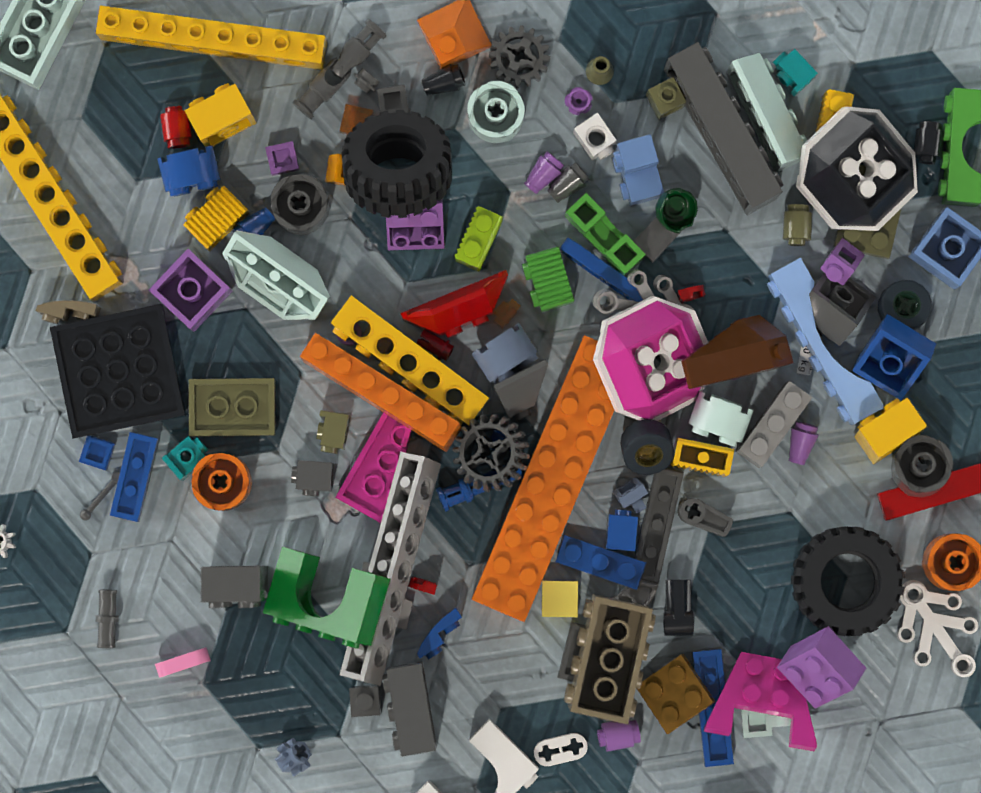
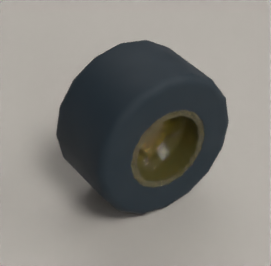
[620,419,674,475]

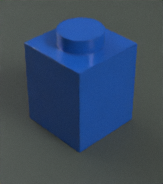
[605,509,638,551]

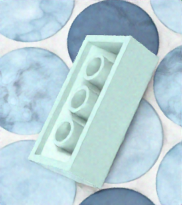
[726,53,807,172]

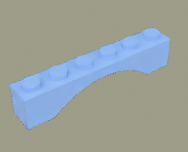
[767,258,884,425]

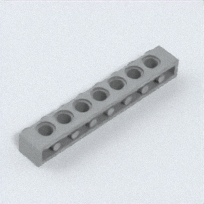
[339,452,441,686]

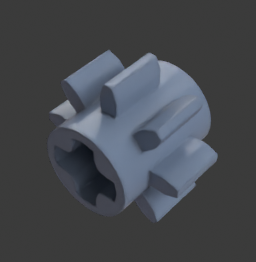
[275,738,312,776]

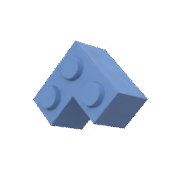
[611,134,664,206]

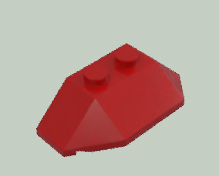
[400,270,508,338]

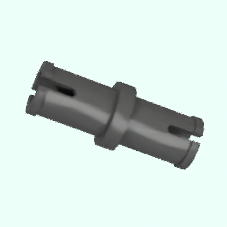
[95,589,119,648]

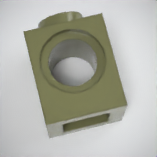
[646,77,686,120]

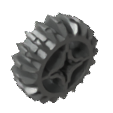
[452,414,530,492]

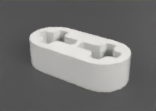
[534,733,588,766]

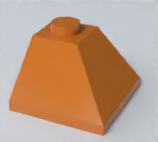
[417,0,492,69]

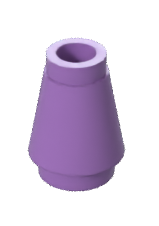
[524,151,564,194]
[788,421,819,465]

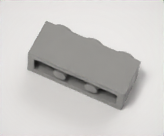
[736,381,813,468]

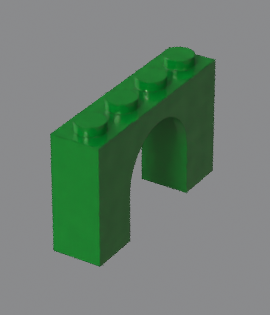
[263,547,390,649]

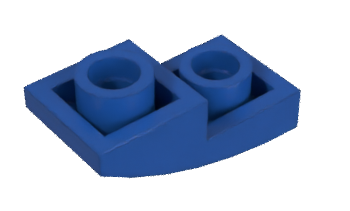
[417,608,462,660]

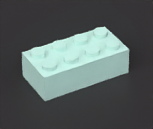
[0,0,85,90]

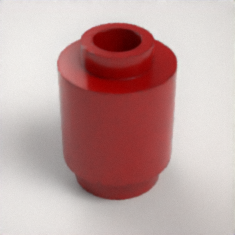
[160,106,192,149]

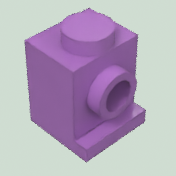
[820,238,865,286]

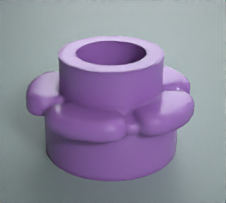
[565,87,593,115]

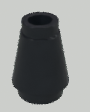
[422,64,466,96]

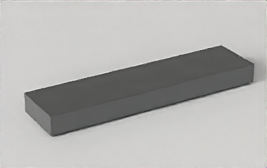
[634,468,684,584]

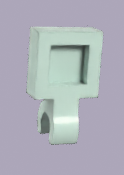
[741,709,791,738]

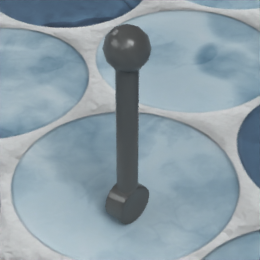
[80,472,120,521]

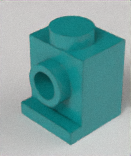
[773,49,818,97]
[162,436,208,481]

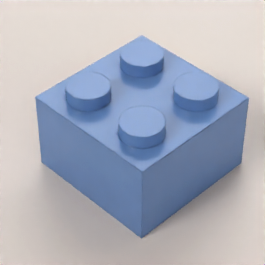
[908,207,981,290]

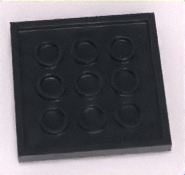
[50,304,186,439]

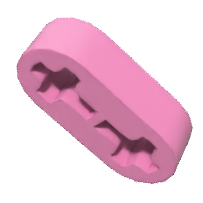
[155,647,211,678]

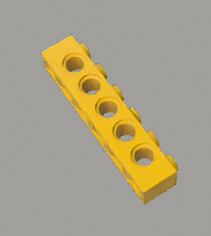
[330,295,489,426]

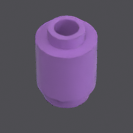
[597,720,641,752]

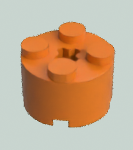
[192,453,252,511]
[922,533,981,591]

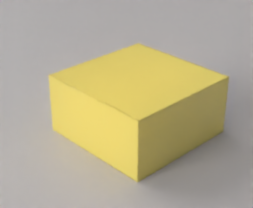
[542,581,578,617]

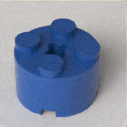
[157,146,221,197]

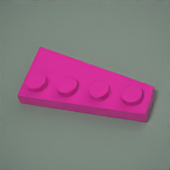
[335,412,412,523]

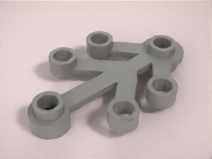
[593,269,694,314]

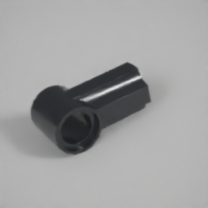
[663,580,694,636]

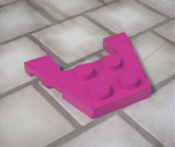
[703,652,817,752]

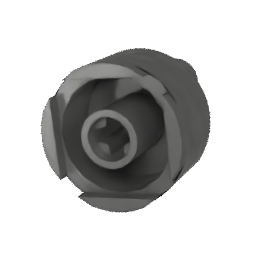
[271,174,330,235]
[891,435,953,497]

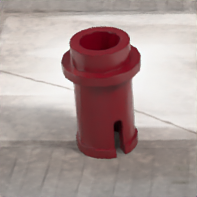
[416,329,455,361]

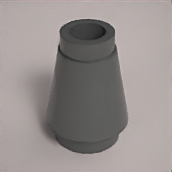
[547,162,590,203]

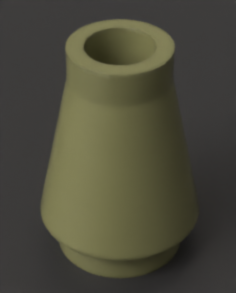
[586,56,614,85]

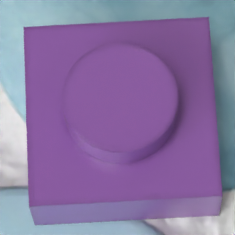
[265,141,300,176]

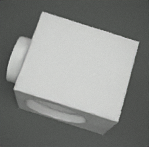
[573,113,617,161]

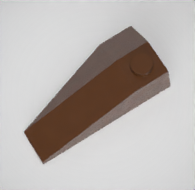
[681,315,794,389]

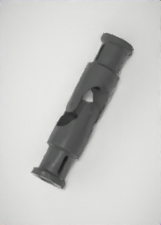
[292,19,387,120]

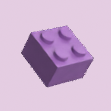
[149,249,233,332]
[777,626,866,709]

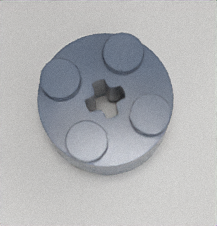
[472,323,538,384]

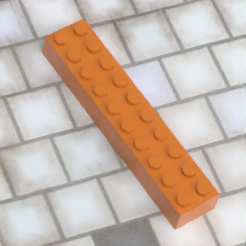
[471,335,614,622]

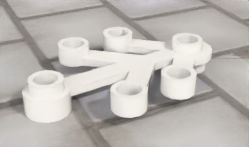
[896,580,978,677]

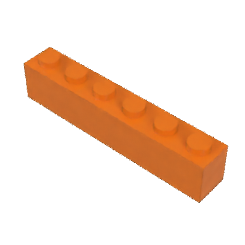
[300,332,462,452]

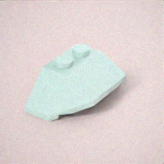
[222,230,330,320]

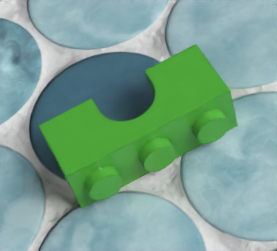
[565,193,646,276]

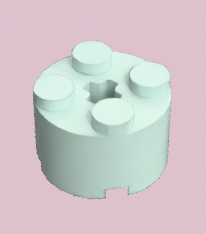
[467,81,525,143]
[688,391,754,447]

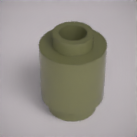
[783,204,812,246]

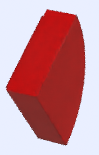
[676,285,706,303]
[408,576,438,595]

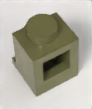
[316,410,350,454]

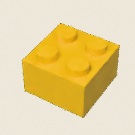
[184,83,256,147]
[854,398,927,465]

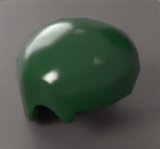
[655,188,698,233]

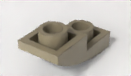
[35,300,101,324]

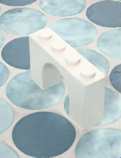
[416,718,539,793]

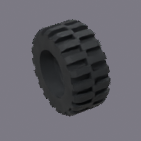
[341,110,452,218]
[791,526,905,637]

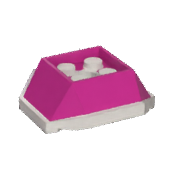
[593,296,708,421]

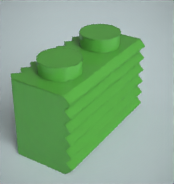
[522,247,574,313]

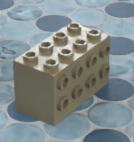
[564,594,656,724]

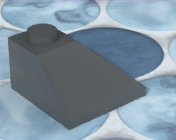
[809,272,876,347]
[494,359,548,421]

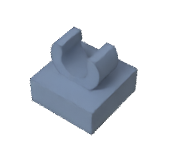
[612,477,648,514]

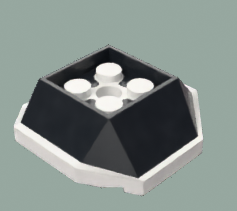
[796,107,918,231]

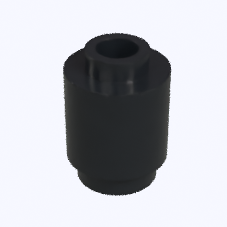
[914,121,944,165]

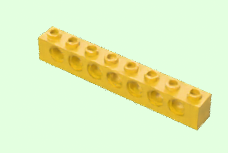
[96,5,327,70]
[0,93,123,302]

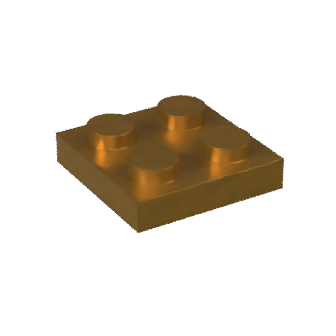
[637,654,716,735]

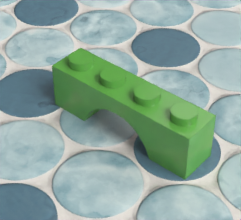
[938,88,981,207]

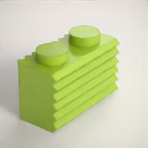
[454,206,503,272]

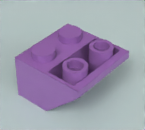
[386,199,444,250]

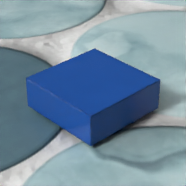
[79,435,116,471]

